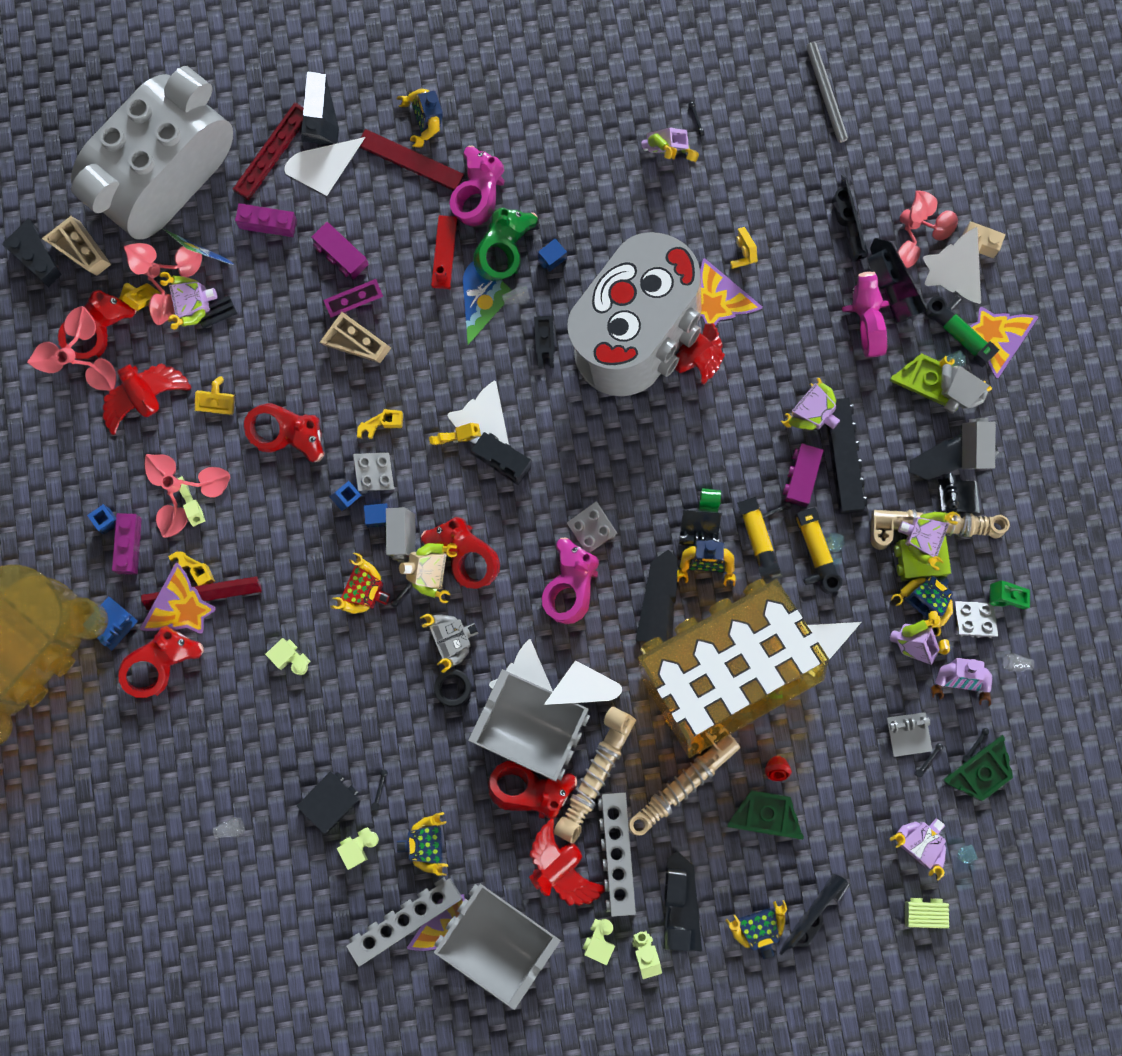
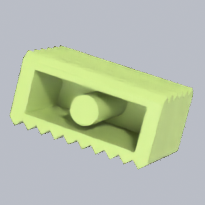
[905,898,949,928]

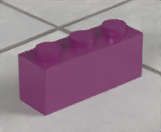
[235,203,297,238]
[311,222,369,280]
[323,279,383,317]
[782,443,823,507]
[112,513,142,575]

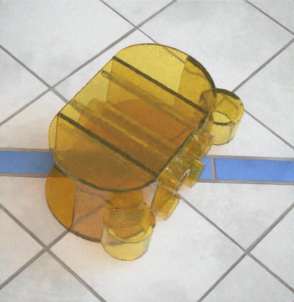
[0,565,108,744]

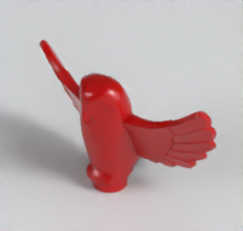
[675,323,725,384]
[103,363,192,435]
[529,819,605,906]

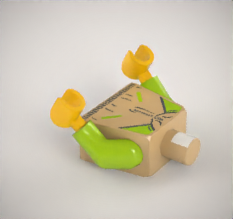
[399,543,457,603]

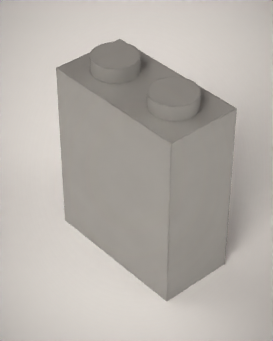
[962,418,996,469]
[386,507,416,563]

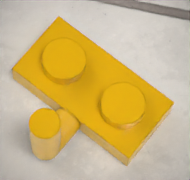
[730,227,758,269]
[119,283,161,311]
[195,376,235,415]

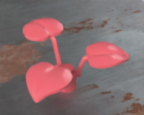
[898,191,958,269]
[124,243,202,325]
[27,306,116,391]
[145,454,230,538]

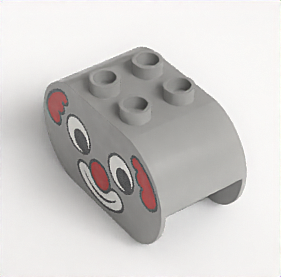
[567,232,702,396]

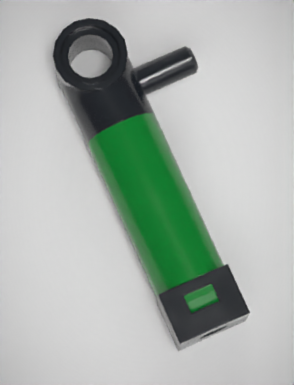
[925,296,1000,368]

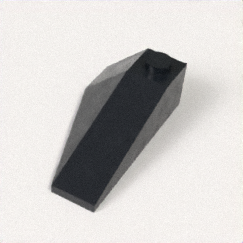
[300,72,339,146]

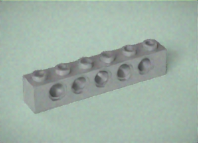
[598,792,636,917]
[346,877,463,967]

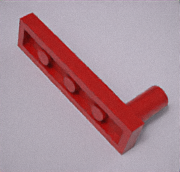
[431,215,457,289]

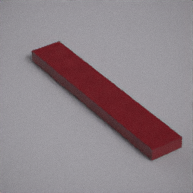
[233,103,304,201]
[359,129,464,191]
[141,576,262,610]

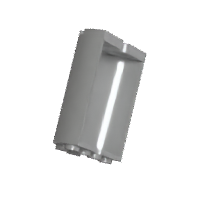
[468,669,590,781]
[434,884,561,1010]

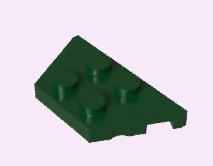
[942,735,1013,801]
[727,790,804,840]

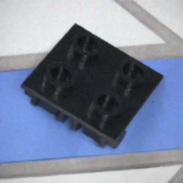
[938,473,980,514]
[679,509,722,546]

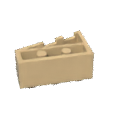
[42,216,111,276]
[320,312,391,363]

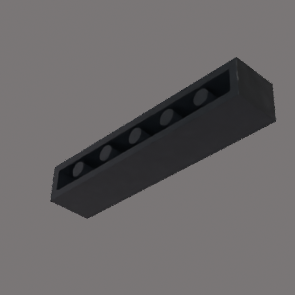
[826,398,867,514]

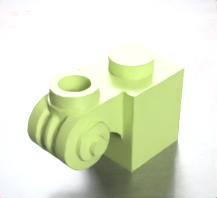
[265,638,311,675]
[337,827,379,870]
[582,919,615,965]
[632,931,662,979]

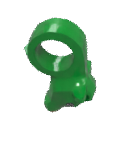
[473,208,538,282]

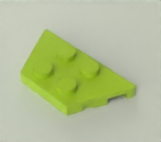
[889,353,959,410]

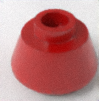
[764,756,792,781]

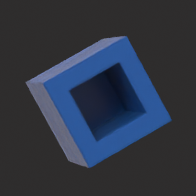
[538,238,567,272]
[329,481,361,511]
[364,503,389,528]
[87,504,116,535]

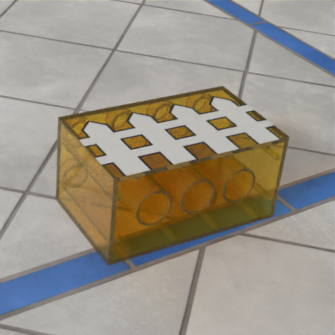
[637,579,829,758]

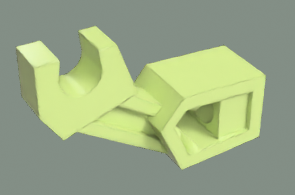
[177,476,205,527]

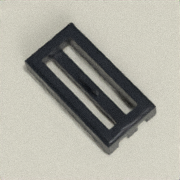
[200,296,237,329]

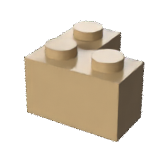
[962,221,1005,258]

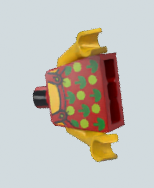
[330,553,390,614]

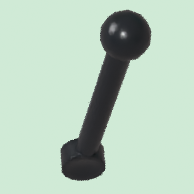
[688,101,705,136]
[762,502,792,518]
[391,582,412,607]
[962,728,989,762]
[915,743,943,777]
[371,769,388,810]

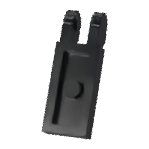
[534,316,555,369]

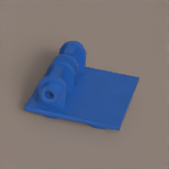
[82,596,138,651]

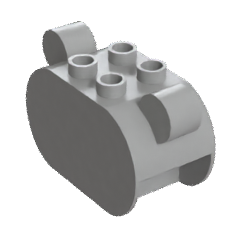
[71,66,233,239]

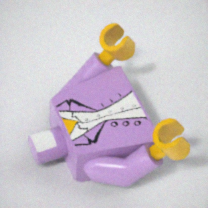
[890,818,946,881]

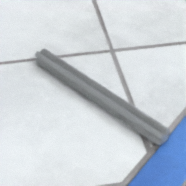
[806,42,848,143]

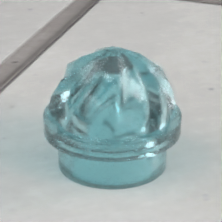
[947,351,966,367]
[826,533,845,552]
[958,844,978,864]

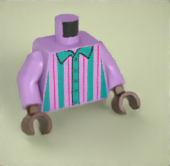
[930,658,992,706]

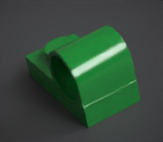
[698,488,721,512]
[989,581,1030,609]

